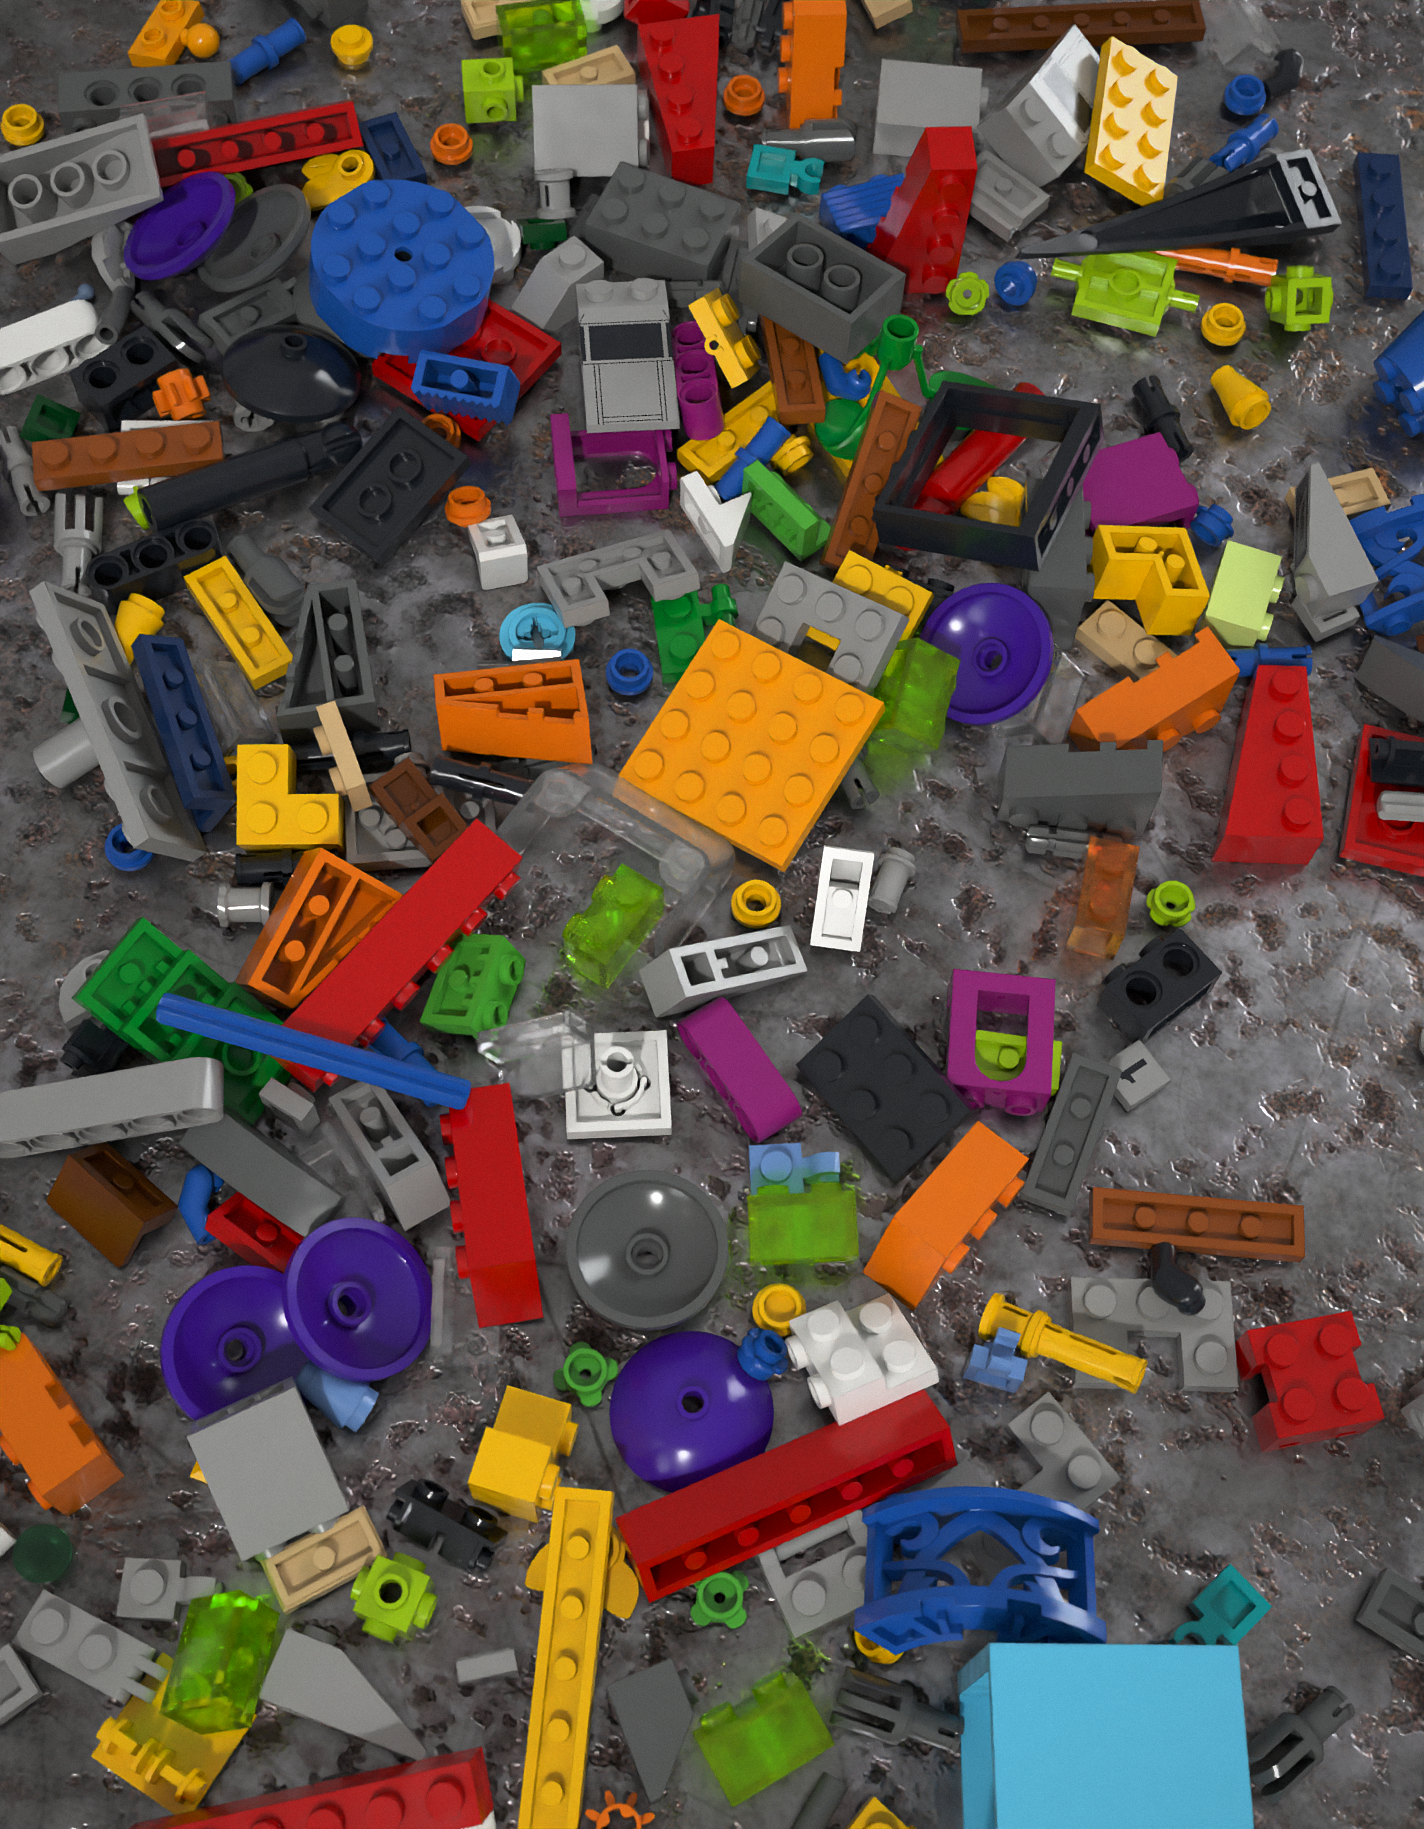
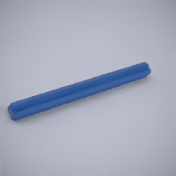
[156,993,471,1110]

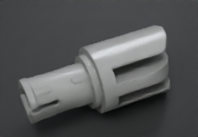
[54,493,103,597]

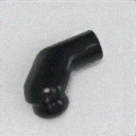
[1262,48,1304,102]
[1151,1242,1206,1316]

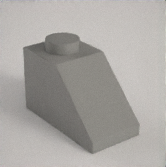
[509,235,604,335]

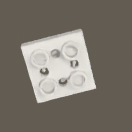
[563,1030,672,1139]

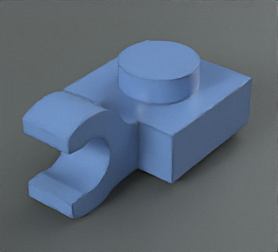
[749,1143,840,1202]
[962,1327,1028,1394]

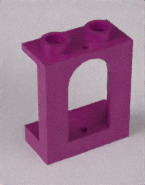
[550,413,677,517]
[945,969,1056,1116]

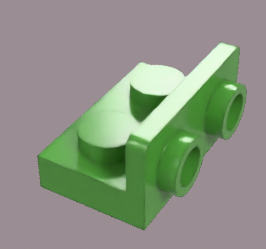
[742,460,831,562]
[420,933,526,1048]

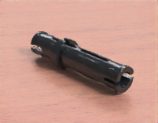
[287,729,412,772]

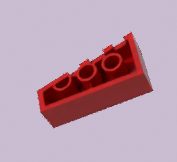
[637,14,720,186]
[865,126,978,294]
[1211,665,1324,865]
[439,1082,543,1328]

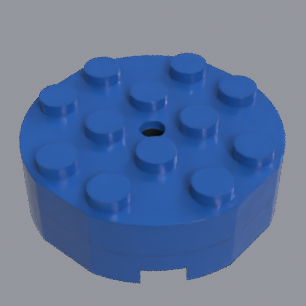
[309,179,494,363]

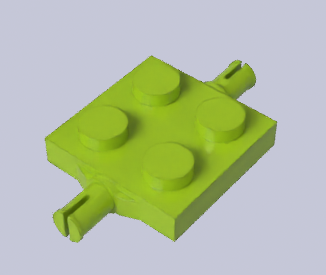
[1050,252,1200,337]

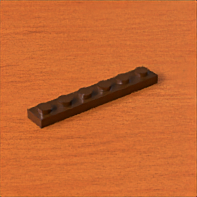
[955,0,1206,53]

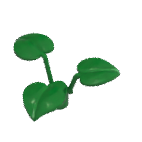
[814,314,999,460]

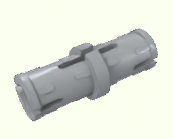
[0,426,51,516]

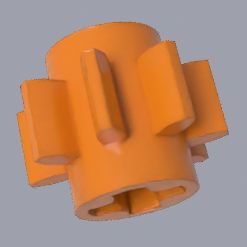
[152,368,211,421]
[585,1790,655,1829]

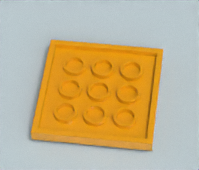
[617,619,886,873]

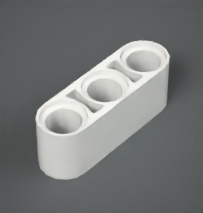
[0,300,111,395]

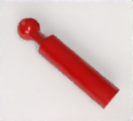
[896,382,1045,551]

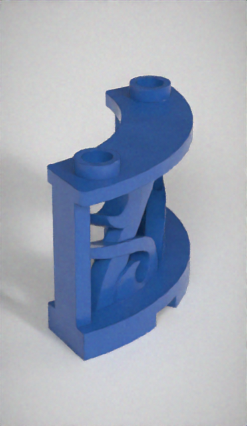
[1349,494,1424,636]
[854,1486,1107,1655]

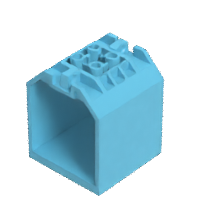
[957,1643,1254,1829]

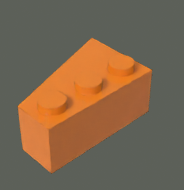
[777,0,847,129]
[1068,626,1240,752]
[433,659,593,765]
[234,847,403,1009]
[863,1121,1029,1312]
[0,1332,125,1518]

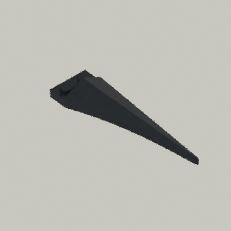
[1015,149,1342,260]

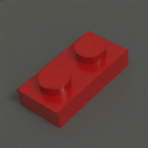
[205,1191,305,1274]

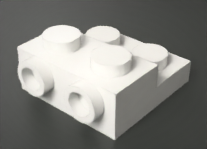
[785,1293,939,1426]

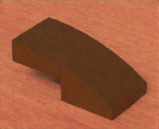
[367,757,468,863]

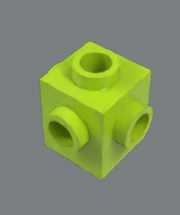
[461,57,524,123]
[1265,265,1333,331]
[350,1552,438,1643]

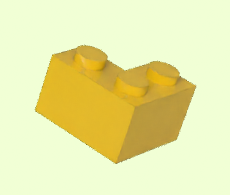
[1087,525,1210,636]
[236,744,346,852]
[467,1385,579,1523]

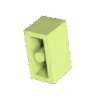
[1195,540,1285,649]

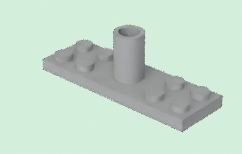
[29,581,208,862]

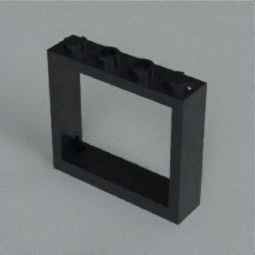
[871,381,1104,572]

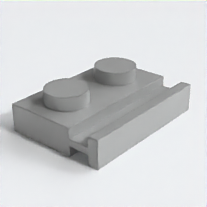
[969,149,1050,242]

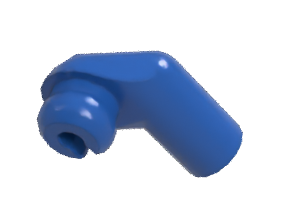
[818,352,872,401]
[178,1164,224,1246]

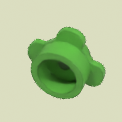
[553,1342,618,1407]
[690,1570,749,1629]

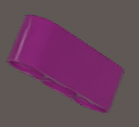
[671,321,725,441]
[676,996,802,1144]

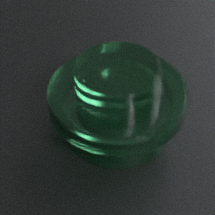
[12,1524,72,1583]

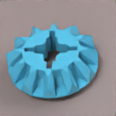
[499,603,575,661]

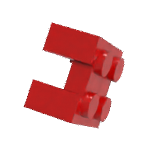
[1235,1311,1385,1452]

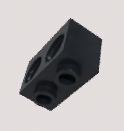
[69,325,179,433]
[1097,928,1222,1044]

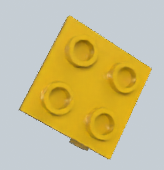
[91,1652,257,1814]

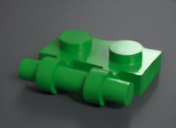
[650,584,739,684]

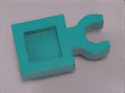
[746,144,824,195]
[1168,1563,1272,1645]

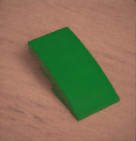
[71,917,291,1125]

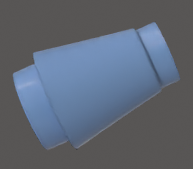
[294,1358,379,1432]

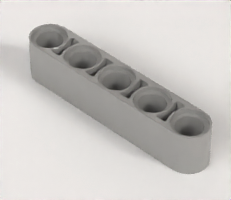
[0,1057,224,1158]

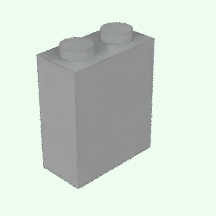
[872,59,989,157]
[532,84,647,177]
[186,1376,349,1562]

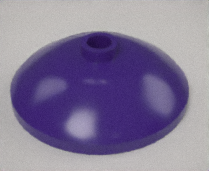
[123,172,235,280]
[916,583,1054,726]
[282,1217,435,1382]
[160,1265,309,1421]
[609,1331,774,1494]

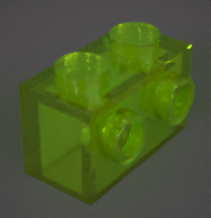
[495,0,587,74]
[870,638,961,754]
[562,863,664,990]
[746,1182,859,1267]
[159,1589,280,1735]
[692,1671,835,1807]

